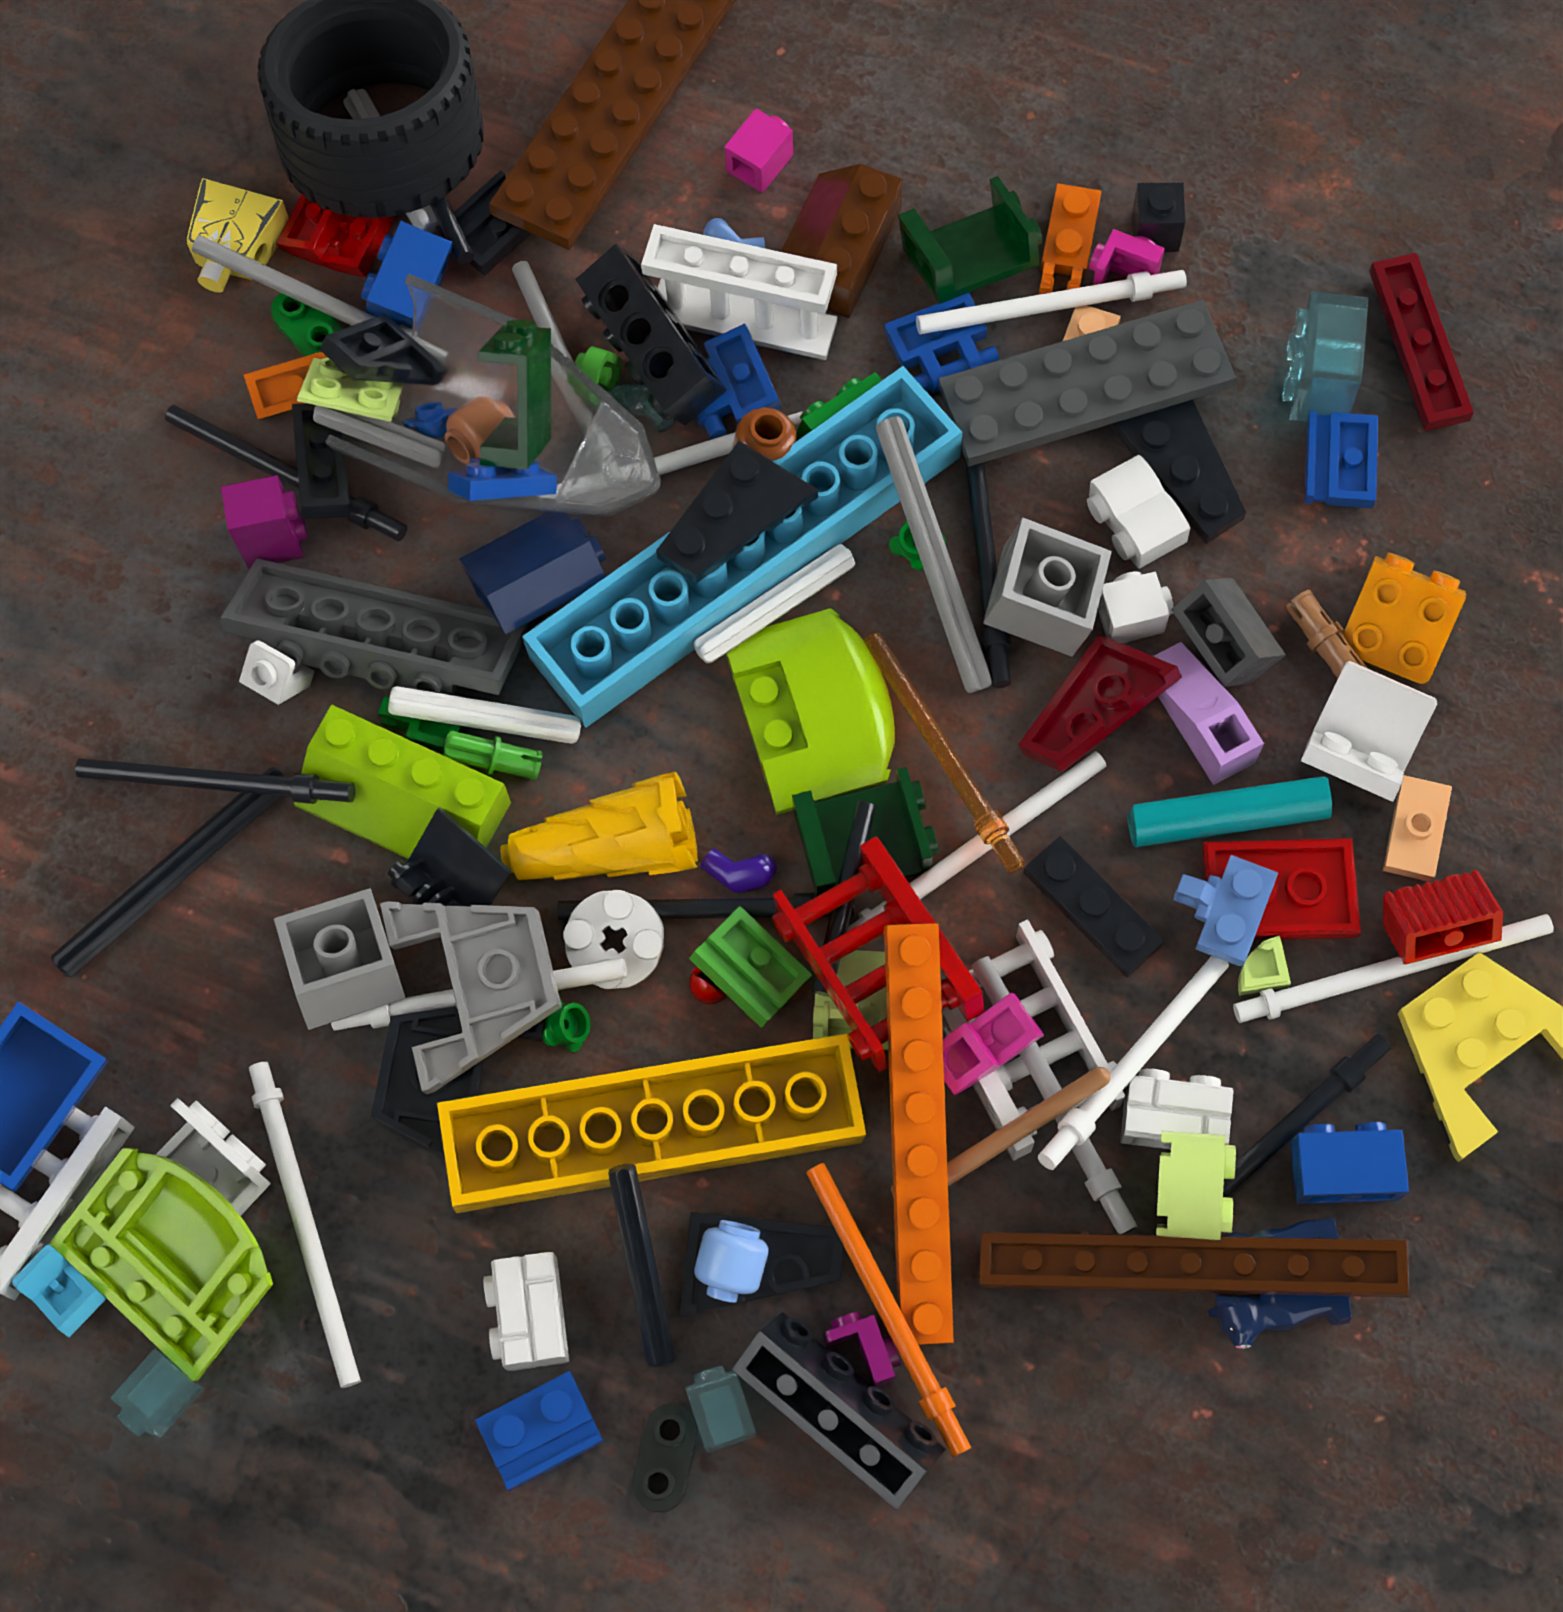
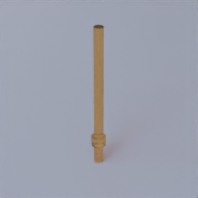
[864,632,1025,873]

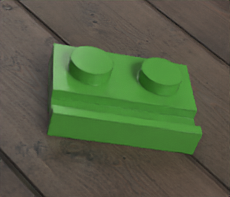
[689,906,812,1028]

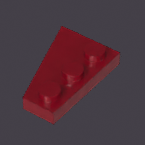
[1018,634,1182,772]

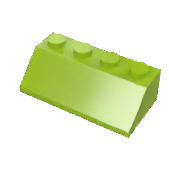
[294,705,511,859]

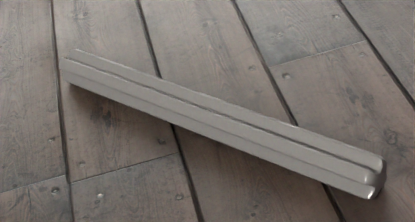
[876,416,992,693]

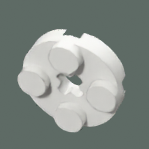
[563,890,664,989]

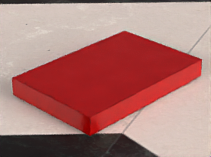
[1202,838,1361,941]

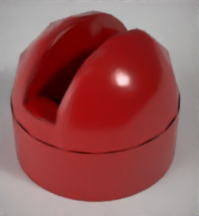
[689,967,727,1005]

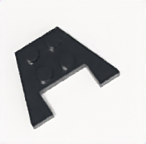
[371,1006,545,1156]

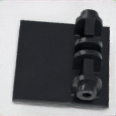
[388,807,511,907]

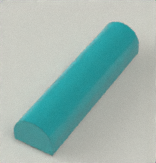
[1126,776,1332,848]

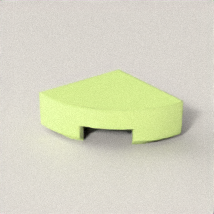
[1238,936,1291,996]

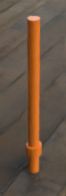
[806,1163,971,1457]

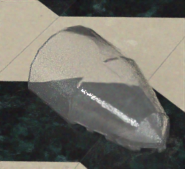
[325,274,661,517]

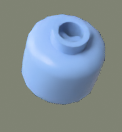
[694,1220,768,1302]

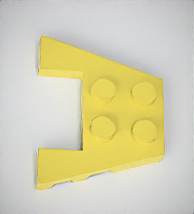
[1398,952,1563,1162]

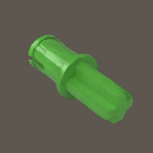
[443,731,542,781]

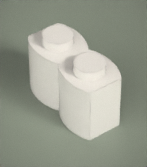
[1087,455,1190,569]

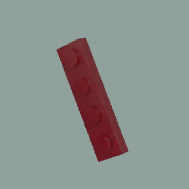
[1369,252,1474,431]

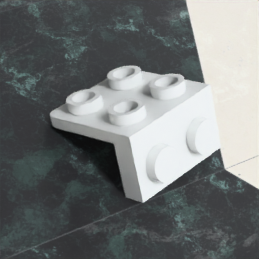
[156,1098,271,1216]

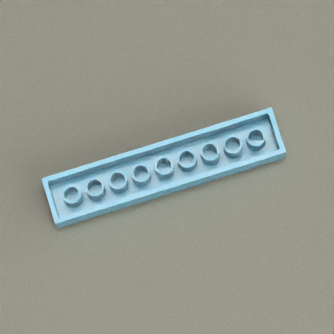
[522,366,963,728]

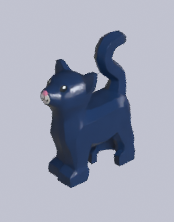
[1208,1218,1353,1349]

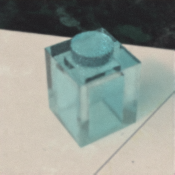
[110,1349,204,1438]
[685,1366,757,1454]

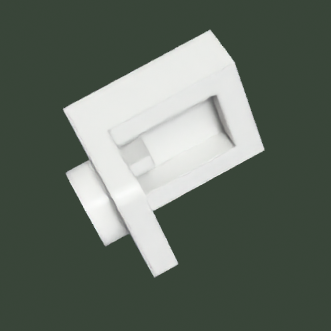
[239,640,315,705]

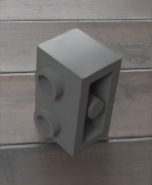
[1171,578,1286,687]

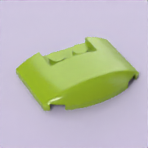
[725,608,895,815]
[49,1148,273,1382]

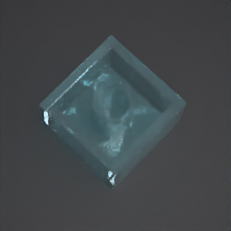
[1282,291,1369,421]

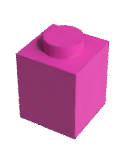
[724,108,793,193]

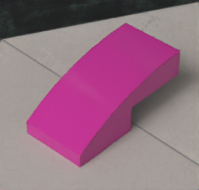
[943,993,1044,1095]

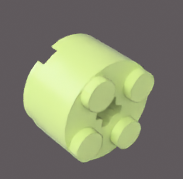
[1156,1131,1236,1240]

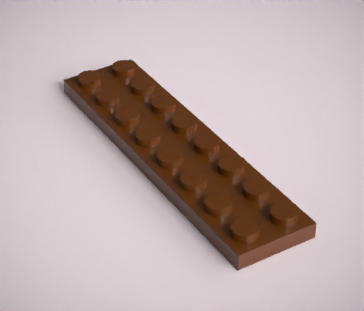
[489,0,736,250]

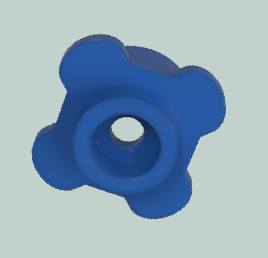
[403,402,458,438]

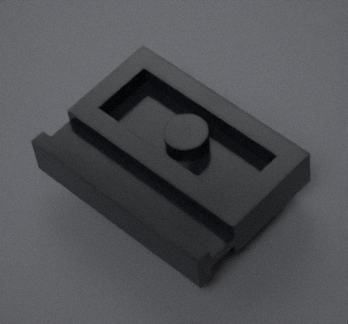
[436,170,531,276]

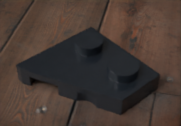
[320,314,448,386]

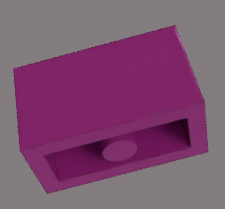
[221,475,308,569]

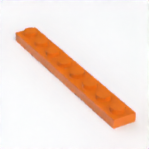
[884,923,954,1345]

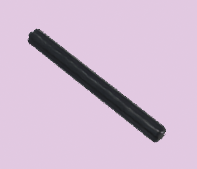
[51,767,285,977]

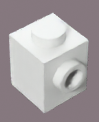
[1097,572,1173,643]

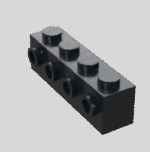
[732,1312,946,1510]

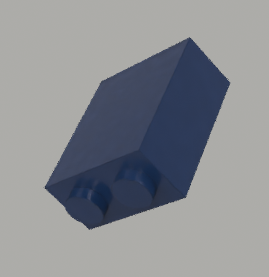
[459,506,606,634]

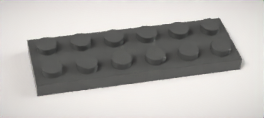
[938,300,1236,467]

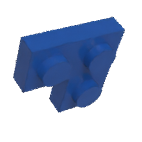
[448,458,557,501]

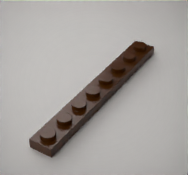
[979,1232,1409,1298]

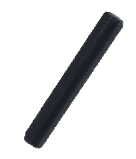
[608,1164,675,1367]

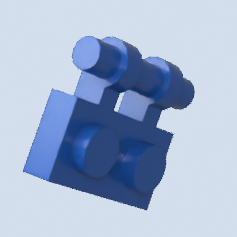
[884,293,1000,394]
[696,323,782,440]

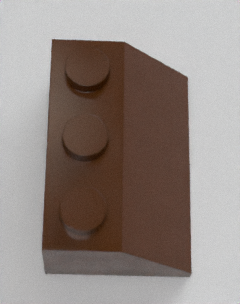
[781,164,903,318]

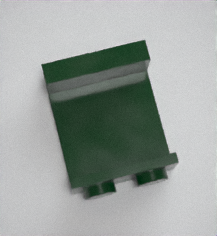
[898,176,1043,304]
[478,320,551,469]
[792,767,939,897]

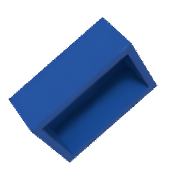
[0,1001,108,1192]

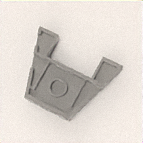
[380,901,562,1094]

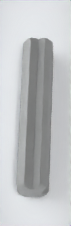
[313,405,447,468]

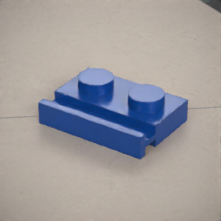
[1304,411,1378,509]
[475,1371,604,1491]

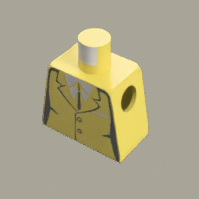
[187,178,289,293]

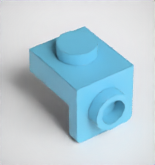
[12,1245,107,1337]

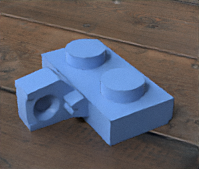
[1173,855,1278,967]

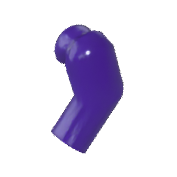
[700,848,777,893]

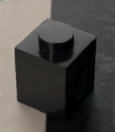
[1132,182,1186,252]

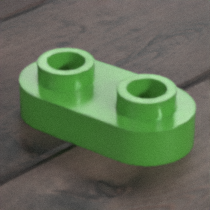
[572,346,622,402]

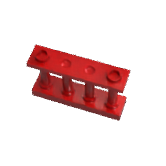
[771,836,984,1073]

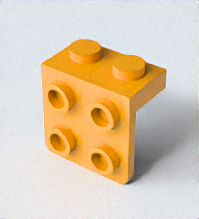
[1343,553,1466,684]

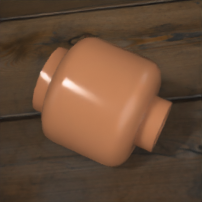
[444,396,515,464]

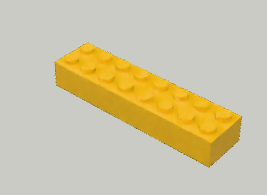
[437,1034,866,1213]

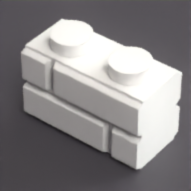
[1120,1069,1233,1150]
[483,1252,570,1371]

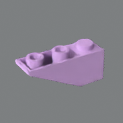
[1154,642,1264,785]

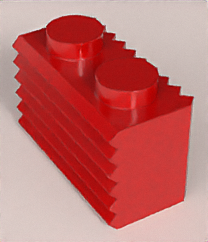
[1383,870,1503,965]

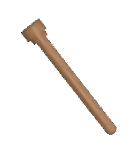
[891,1067,1111,1195]

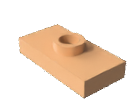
[1382,775,1452,882]

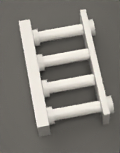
[641,224,837,360]
[942,919,1127,1161]
[0,1107,135,1301]

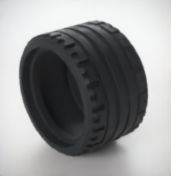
[257,0,484,218]

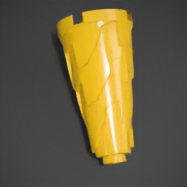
[500,772,698,880]

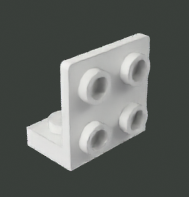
[1301,661,1437,802]

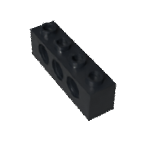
[575,243,727,426]

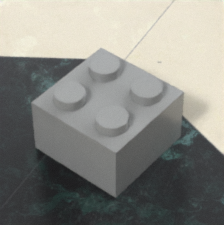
[983,517,1112,657]
[274,888,406,1030]

